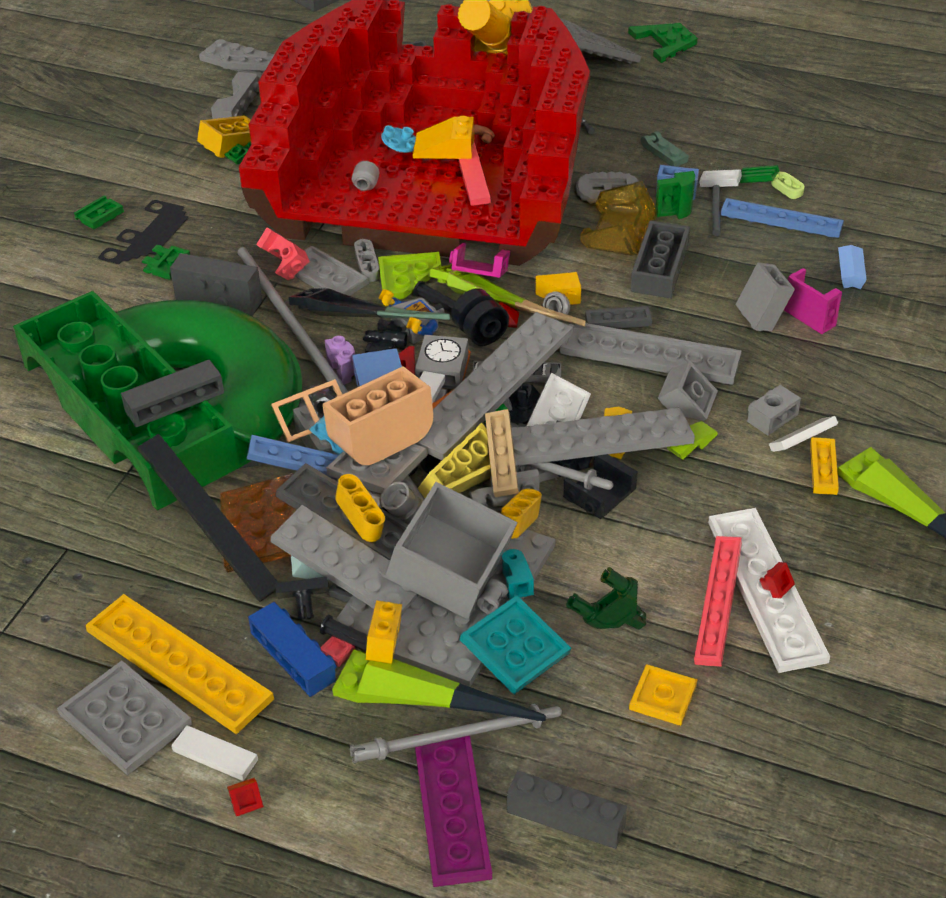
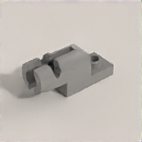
[469,469,540,512]

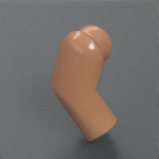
[474,125,495,143]

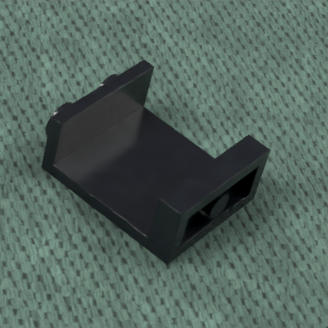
[563,454,638,519]

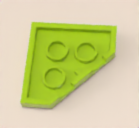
[378,252,441,299]

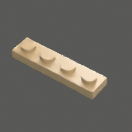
[485,409,519,498]

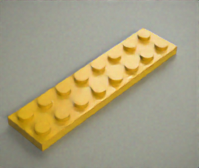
[85,594,274,735]

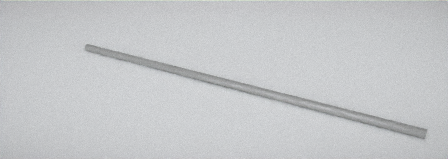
[237,247,425,502]

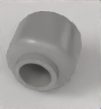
[352,161,380,191]

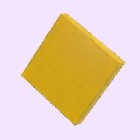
[629,664,697,726]

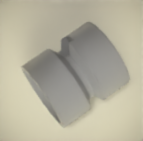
[380,482,423,525]

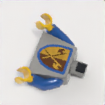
[379,289,444,345]

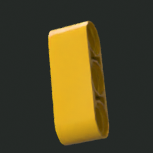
[335,474,385,542]
[501,489,542,539]

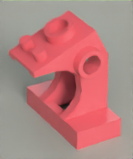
[256,228,310,281]

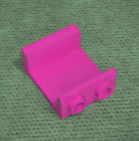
[449,243,510,278]
[784,268,842,334]

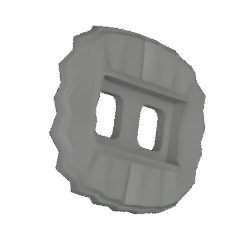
[575,171,641,205]

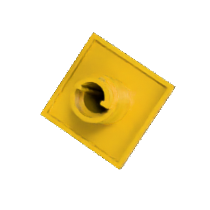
[458,0,532,55]

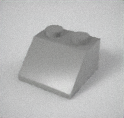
[658,360,718,421]

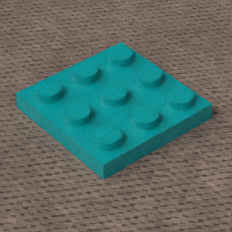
[459,595,571,695]

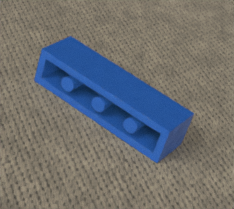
[248,602,337,697]

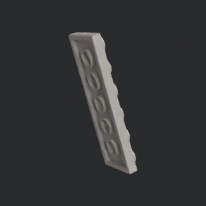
[271,505,419,616]

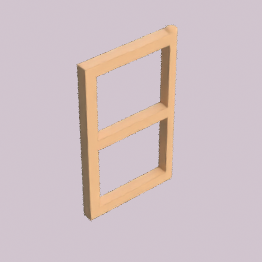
[271,379,342,443]

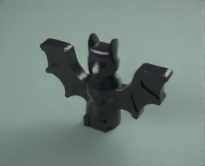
[363,318,408,353]

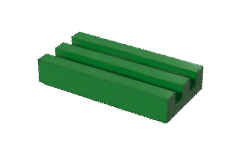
[739,165,779,183]

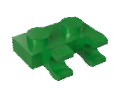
[142,245,190,280]

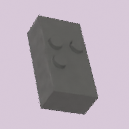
[631,220,690,299]
[170,253,262,315]

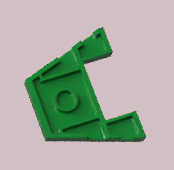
[628,23,698,63]

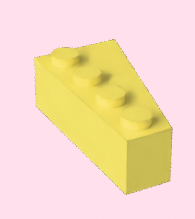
[417,423,492,498]

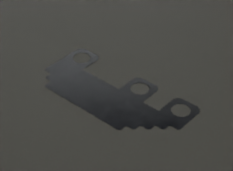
[98,200,189,264]

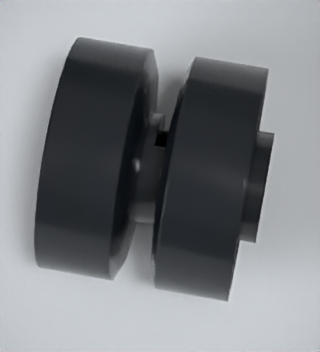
[451,288,509,346]

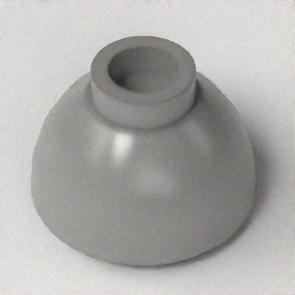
[542,292,571,321]

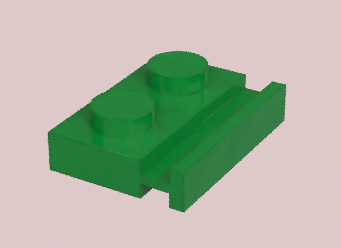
[74,195,124,230]

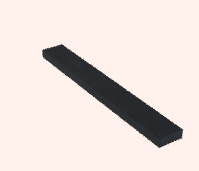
[138,434,279,602]

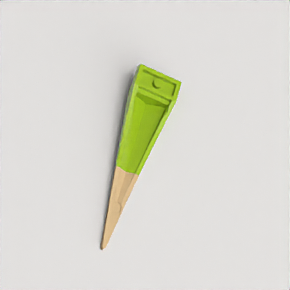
[430,264,586,327]

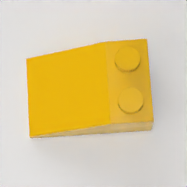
[197,115,251,158]
[413,116,474,159]

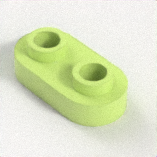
[771,172,805,199]

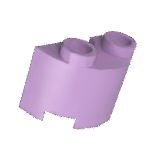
[325,336,355,385]

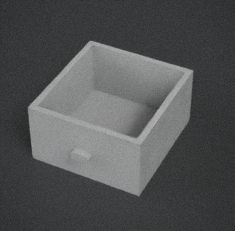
[385,482,518,620]

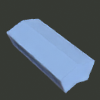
[838,245,867,289]

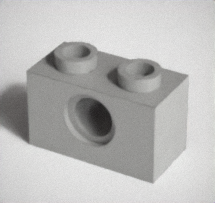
[747,385,801,436]

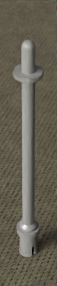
[527,462,613,490]
[350,704,562,764]

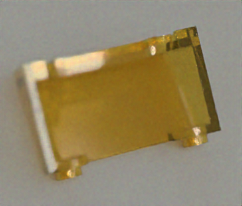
[580,181,656,256]

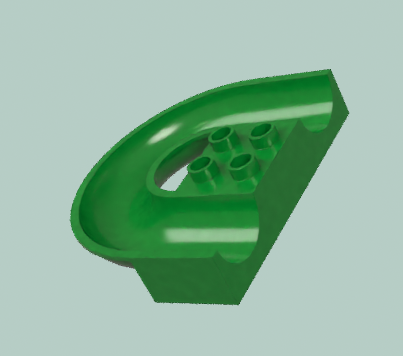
[13,291,303,511]

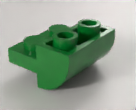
[655,171,695,219]

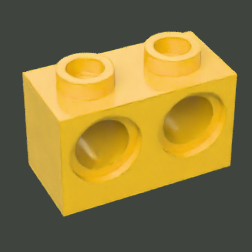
[365,600,402,664]

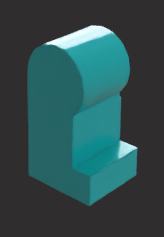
[502,549,534,600]

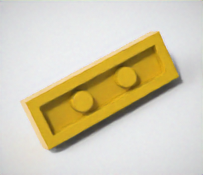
[810,437,839,495]

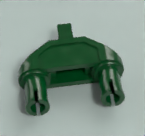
[566,567,647,630]

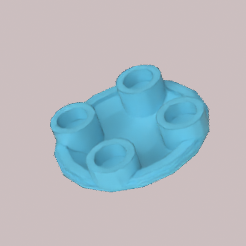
[381,125,416,153]

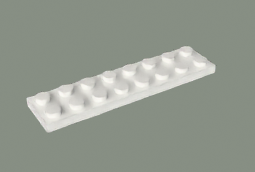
[708,508,830,673]

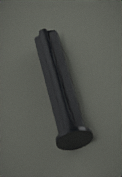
[413,281,456,313]
[320,615,396,655]

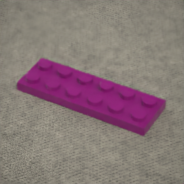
[414,733,492,887]

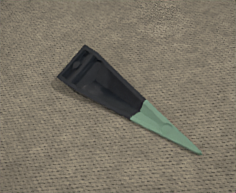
[289,288,450,320]

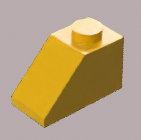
[535,272,581,305]

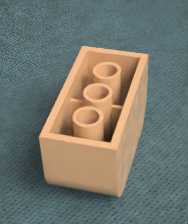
[322,366,433,465]

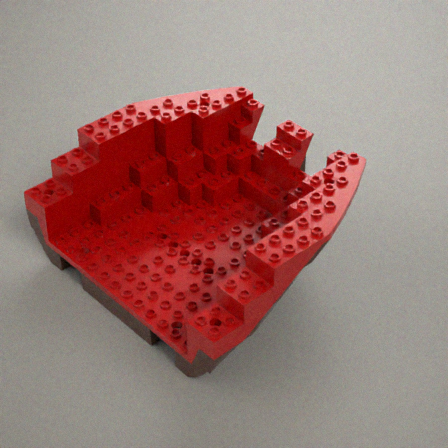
[239,0,590,266]

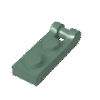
[641,131,689,167]

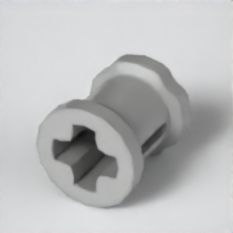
[477,579,508,614]

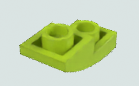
[667,421,718,460]

